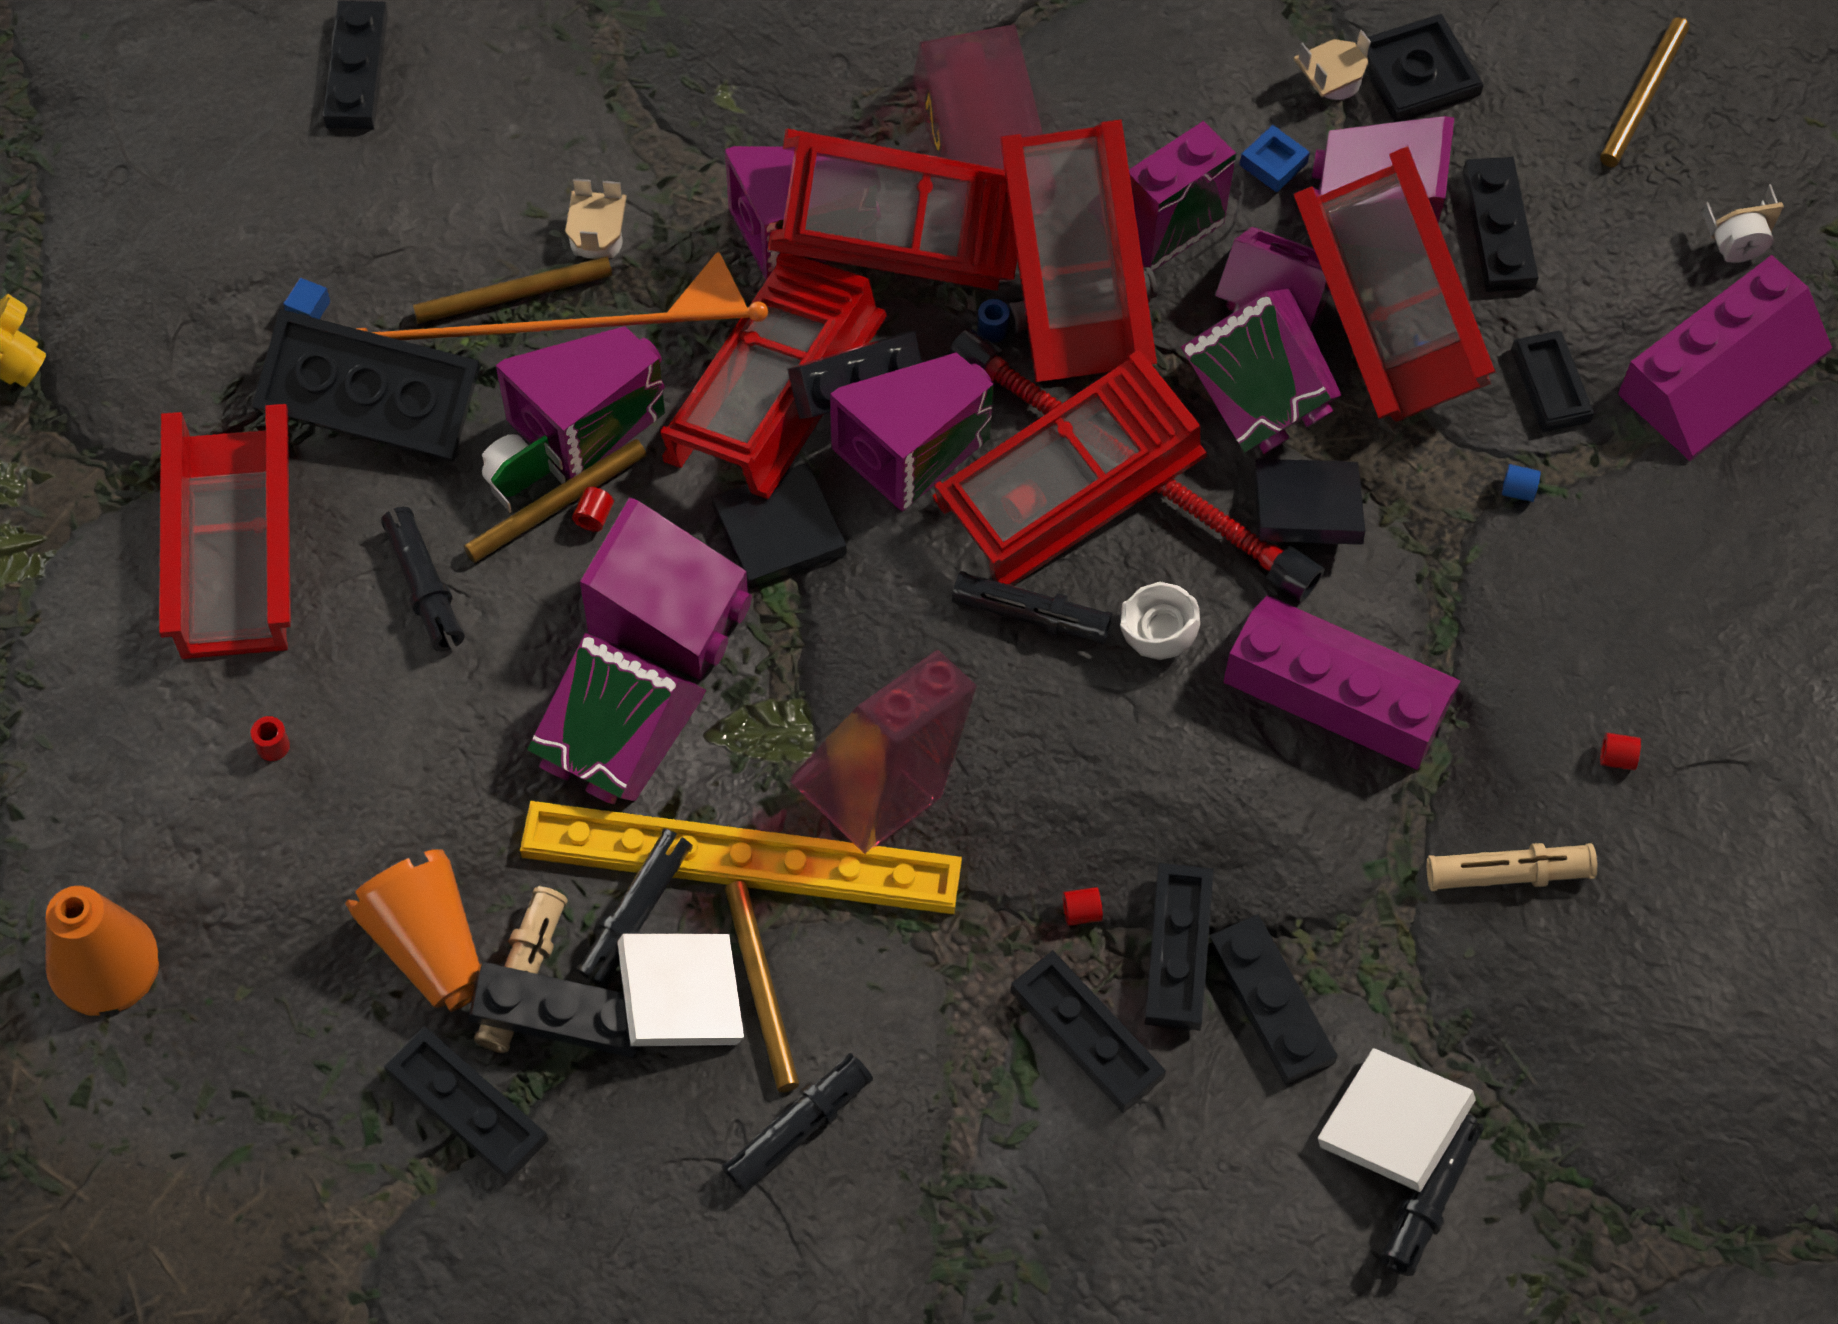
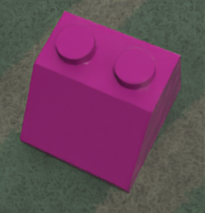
[1215,227,1331,329]

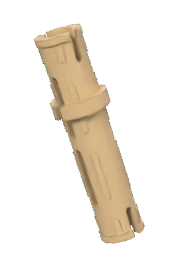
[1426,843,1597,891]
[474,886,568,1053]

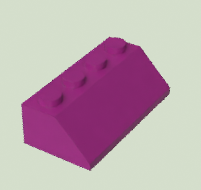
[1618,255,1832,461]
[1223,595,1461,770]

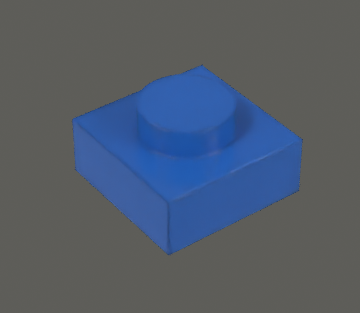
[1239,125,1310,193]

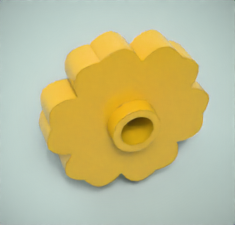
[0,294,46,387]

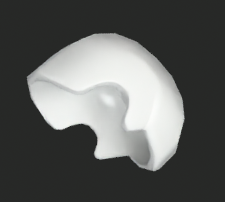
[1120,582,1200,660]

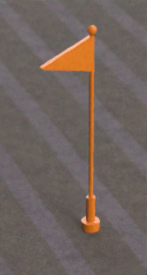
[355,252,768,341]

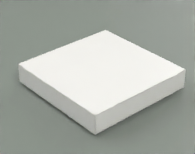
[617,934,744,1046]
[1318,1048,1475,1192]

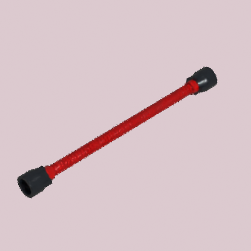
[947,328,1324,603]

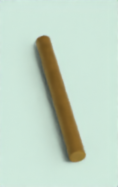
[1600,17,1690,167]
[413,257,612,324]
[463,439,647,563]
[725,881,799,1092]

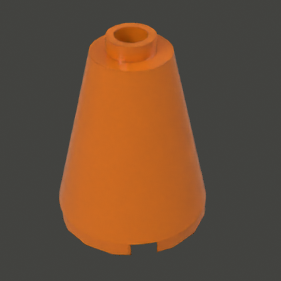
[345,849,480,1012]
[46,886,159,1016]

